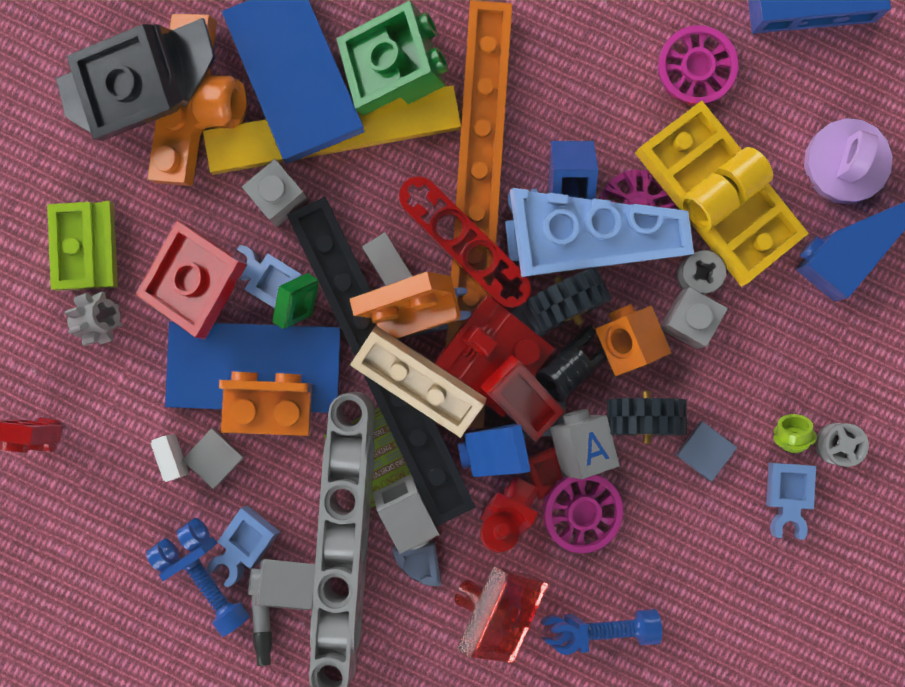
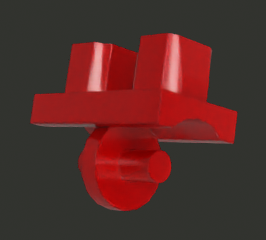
[479,477,538,553]

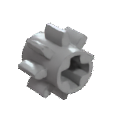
[64,291,123,346]

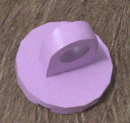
[804,118,893,204]

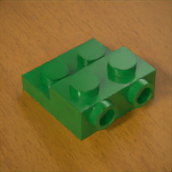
[336,0,449,116]

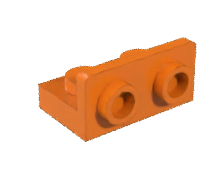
[350,271,461,340]
[219,372,313,436]

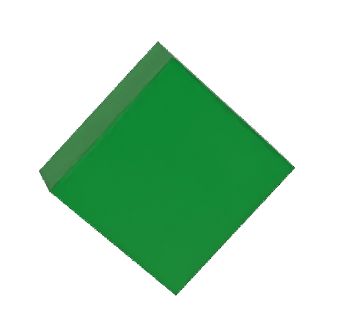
[272,273,319,329]

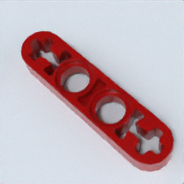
[399,176,531,309]

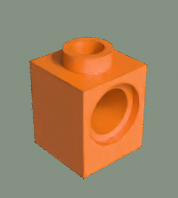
[595,304,672,377]

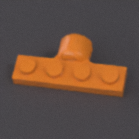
[147,14,248,186]

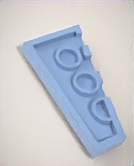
[510,188,694,277]

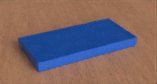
[221,0,365,165]
[165,322,342,413]

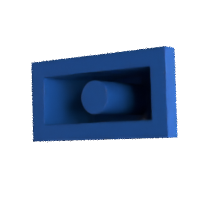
[548,141,598,200]

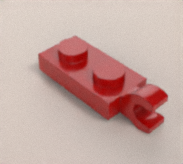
[0,417,63,453]

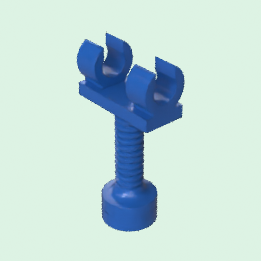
[146,518,250,637]
[540,609,662,655]

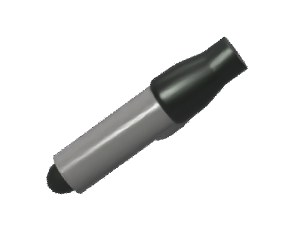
[252,595,272,666]

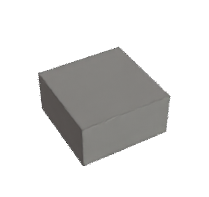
[362,233,413,286]

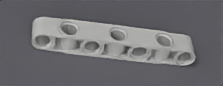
[309,391,375,687]

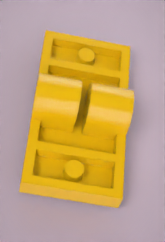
[635,101,809,287]

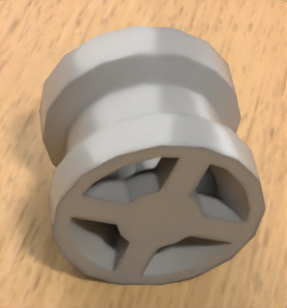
[677,251,726,295]
[815,423,869,467]

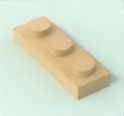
[350,326,487,438]

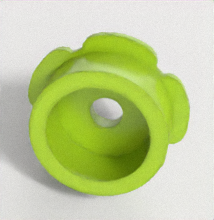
[773,414,817,453]

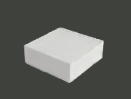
[150,434,189,482]

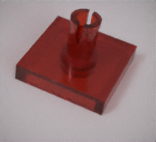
[454,566,548,663]

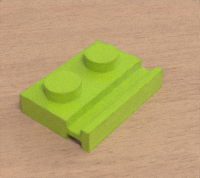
[47,201,118,291]

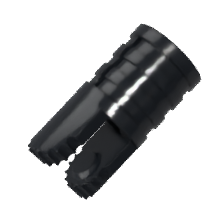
[536,325,607,402]

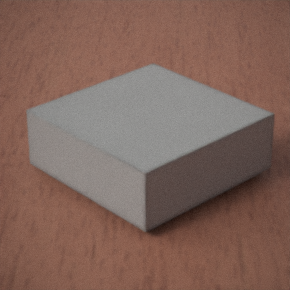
[182,428,245,489]

